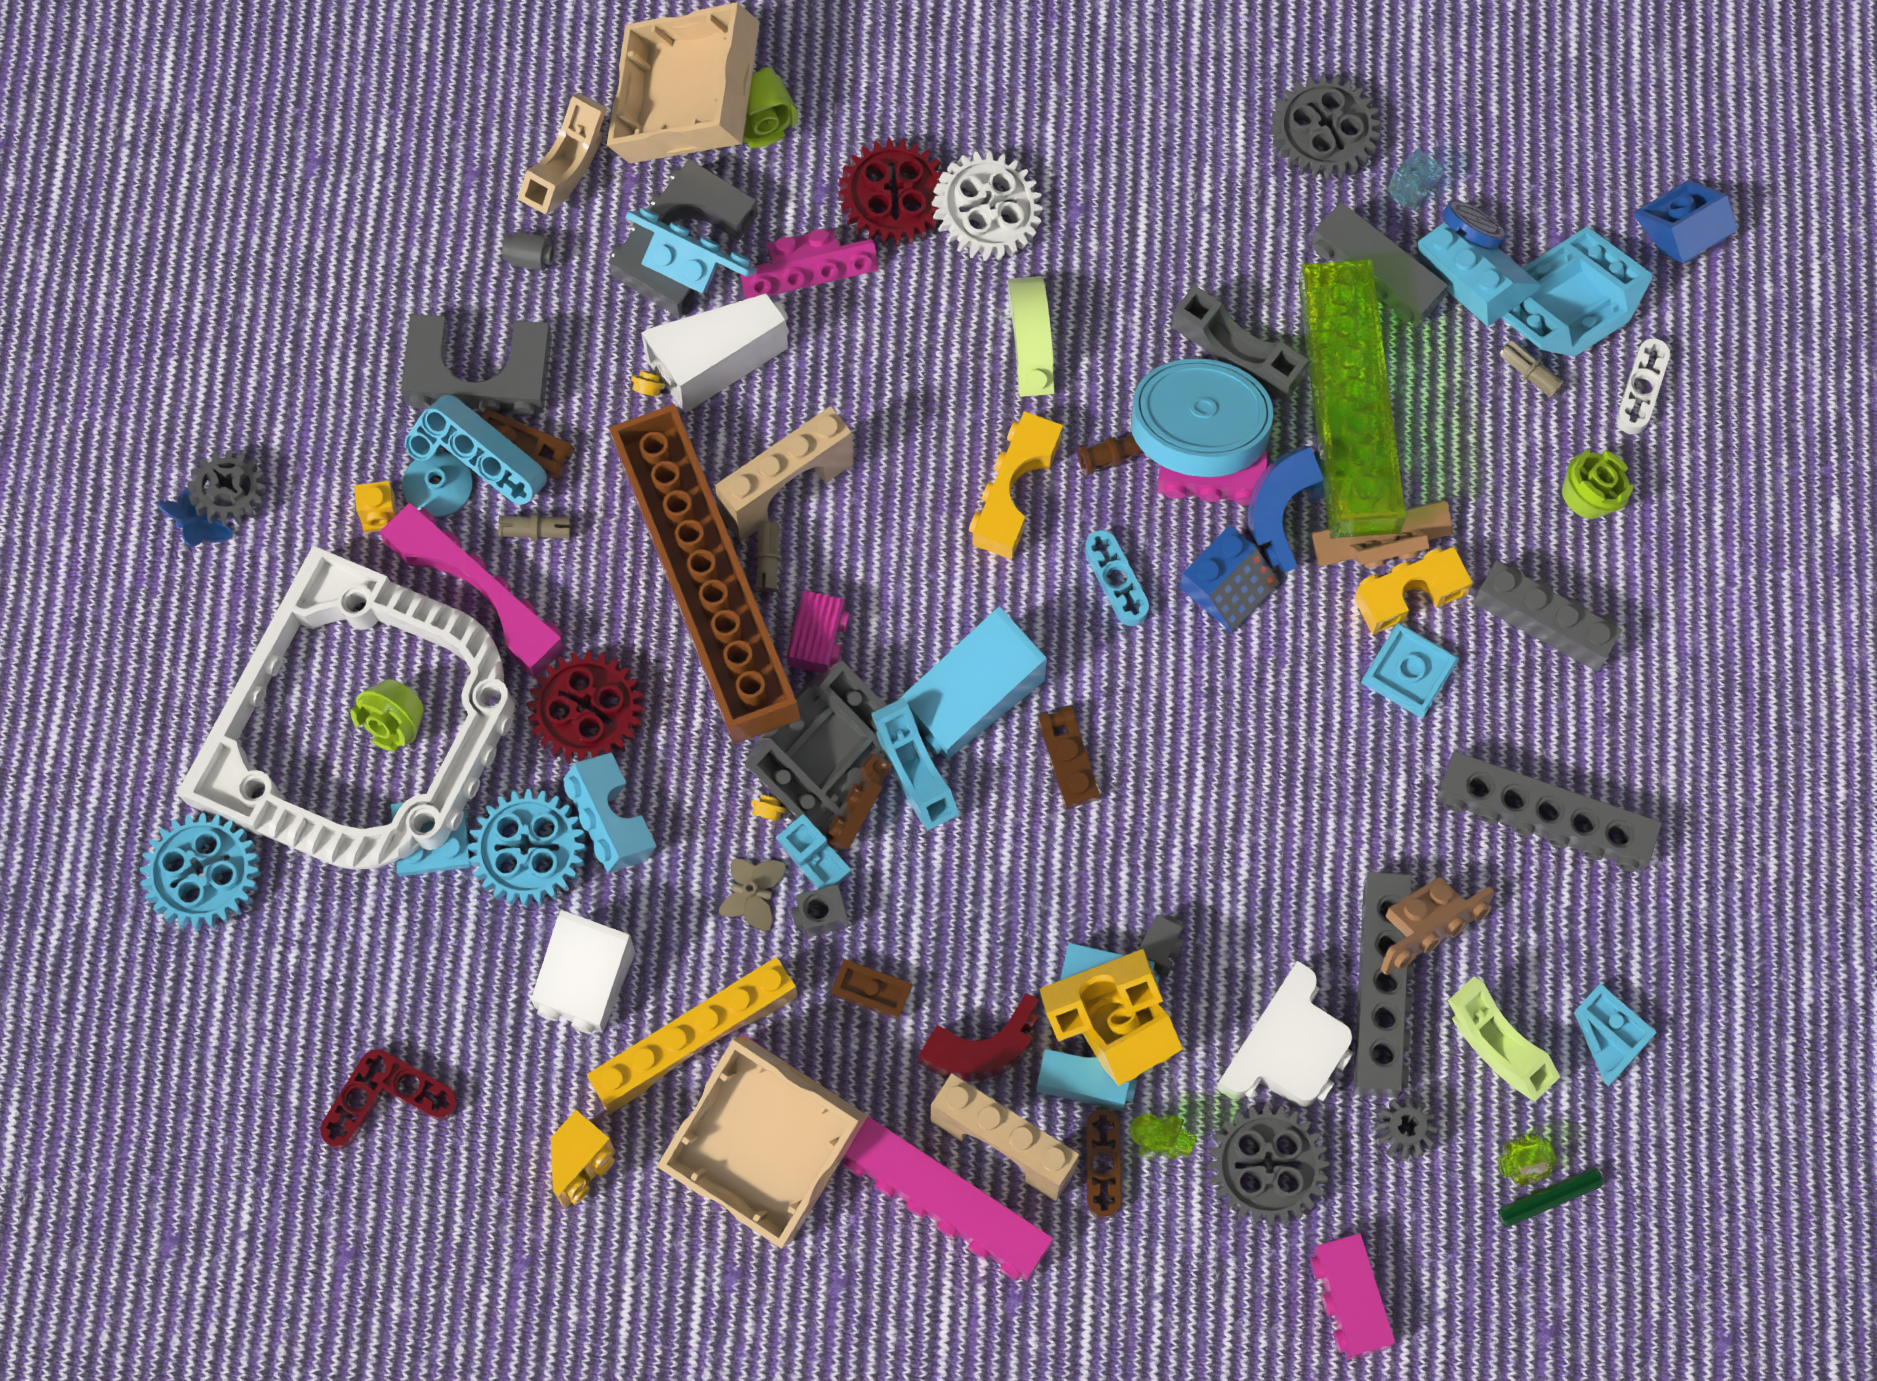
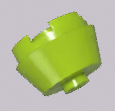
[1562,449,1634,519]
[350,679,424,751]

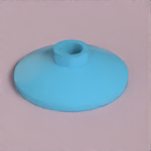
[402,451,473,518]

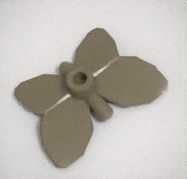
[719,858,786,932]

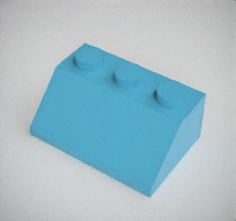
[1418,222,1540,327]

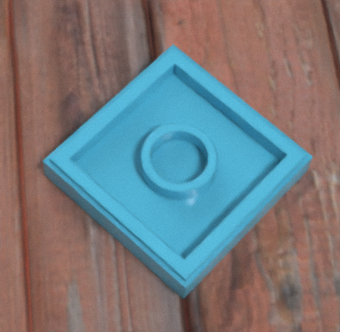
[1361,622,1459,719]

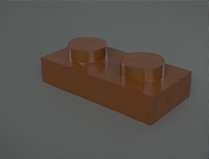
[831,959,913,1021]

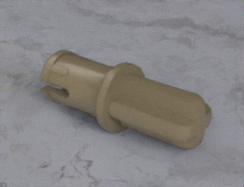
[1500,340,1565,398]
[754,521,782,593]

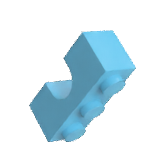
[563,752,657,873]

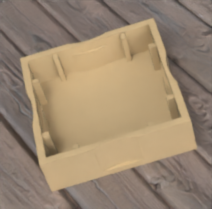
[607,2,760,164]
[657,1035,868,1249]

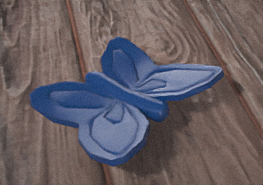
[158,488,233,547]

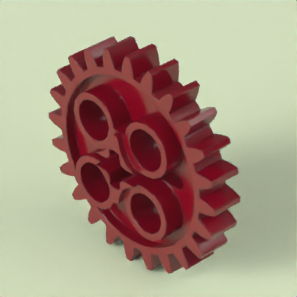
[838,138,944,247]
[527,651,644,764]

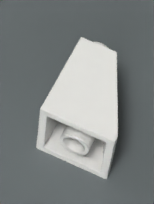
[531,910,636,1034]

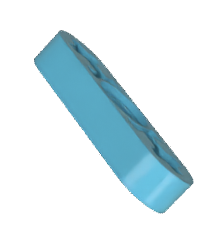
[1085,530,1149,626]

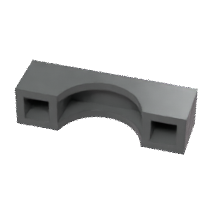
[1172,285,1309,402]

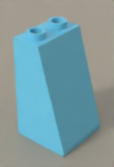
[901,606,1047,760]

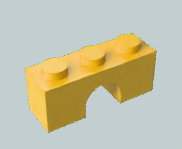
[1354,547,1473,635]
[1039,949,1163,1042]

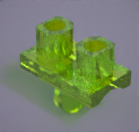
[1130,1113,1197,1160]

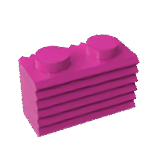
[786,590,850,673]

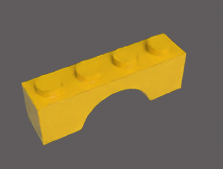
[969,411,1063,560]

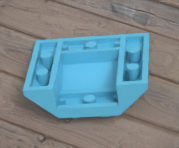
[1501,227,1653,357]

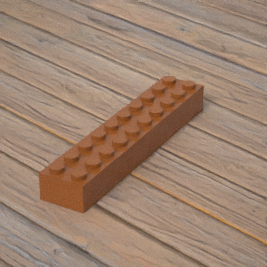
[609,403,801,745]

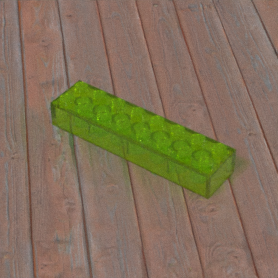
[1298,259,1406,539]

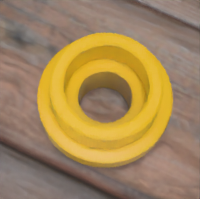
[631,370,666,397]
[750,794,787,822]

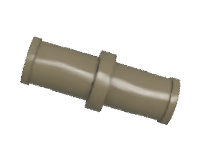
[498,513,570,541]

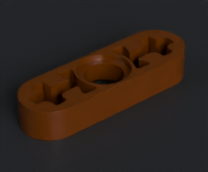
[1086,1109,1121,1219]

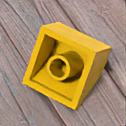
[1082,1003,1183,1086]

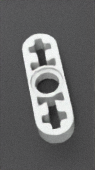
[1616,339,1670,434]

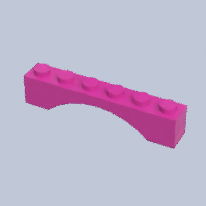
[379,502,565,679]

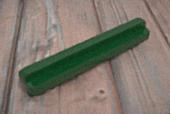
[1498,1168,1604,1227]

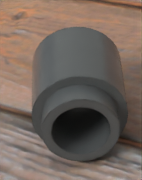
[502,232,555,271]

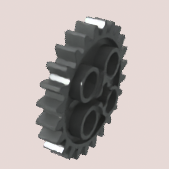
[1270,75,1381,181]
[1207,1104,1329,1228]

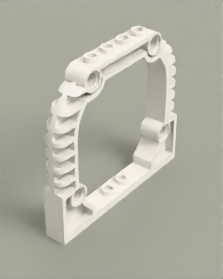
[177,546,515,870]

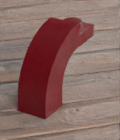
[918,992,1041,1081]

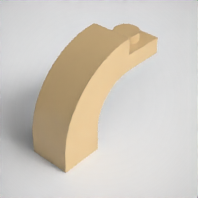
[517,92,607,215]

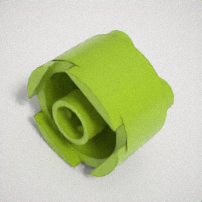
[740,67,798,148]

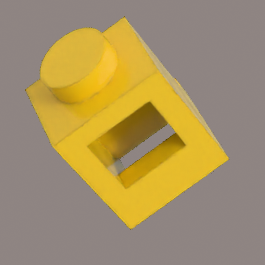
[354,481,397,533]

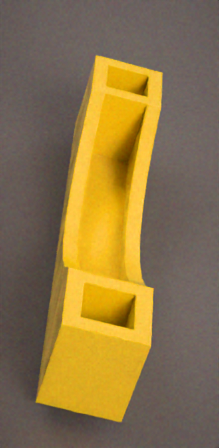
[586,957,797,1114]

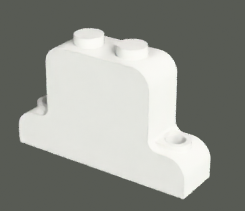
[1216,961,1354,1108]

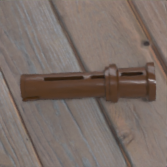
[1077,435,1144,476]

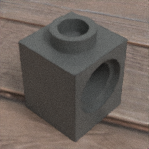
[791,884,848,938]

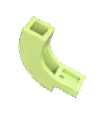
[1008,276,1054,397]
[1448,976,1560,1102]

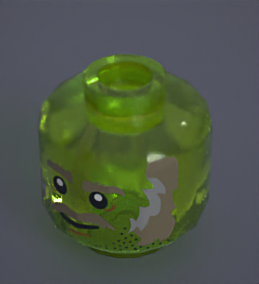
[1497,1133,1556,1186]

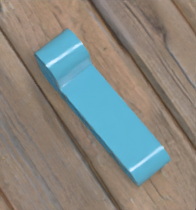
[405,395,547,505]

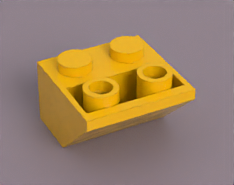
[551,1110,616,1209]

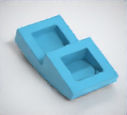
[776,814,852,889]

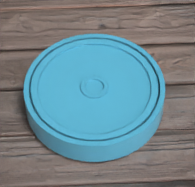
[1131,359,1273,477]

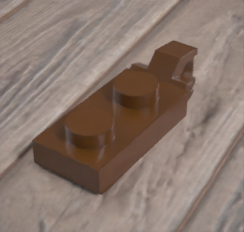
[827,753,893,850]

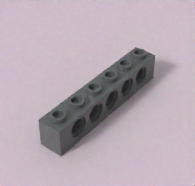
[1436,751,1662,872]
[1352,872,1417,1098]

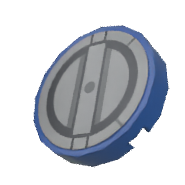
[1442,200,1507,250]

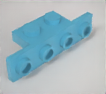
[625,207,758,294]

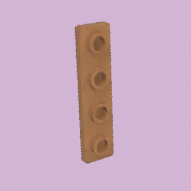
[1311,500,1453,568]
[1380,877,1495,975]

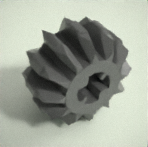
[1374,1097,1439,1161]

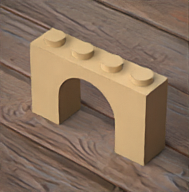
[715,406,853,542]
[931,1073,1080,1202]

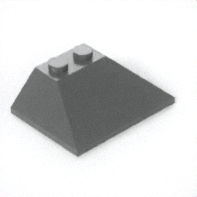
[745,660,887,836]

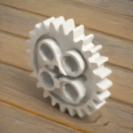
[932,151,1043,261]

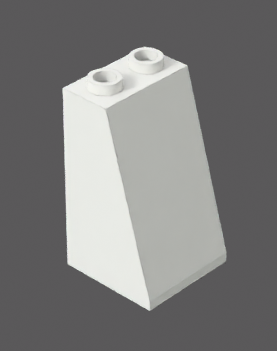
[642,294,789,413]

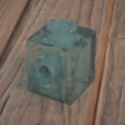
[1388,148,1444,211]

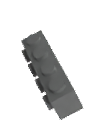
[1311,202,1448,327]
[1473,561,1622,672]

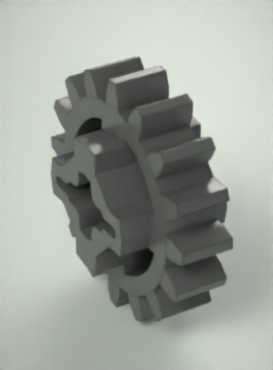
[187,450,266,526]

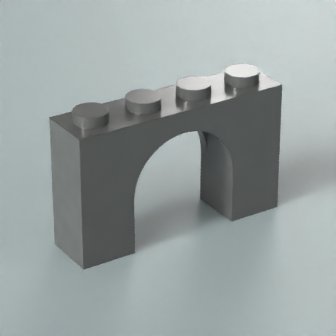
[609,159,758,319]
[401,314,552,416]

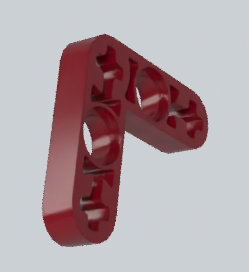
[320,1049,458,1150]

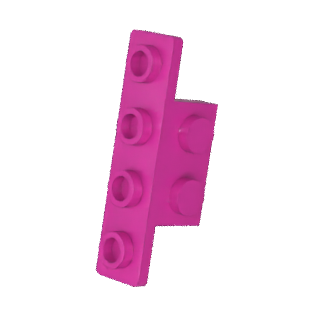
[740,228,878,299]

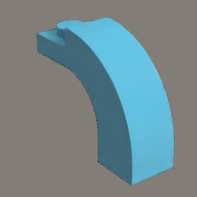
[871,698,959,831]

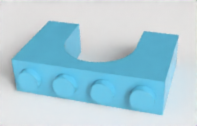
[1036,943,1159,1111]

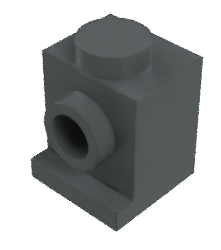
[1138,914,1185,977]

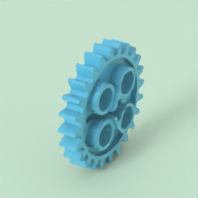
[467,789,587,908]
[140,813,261,931]

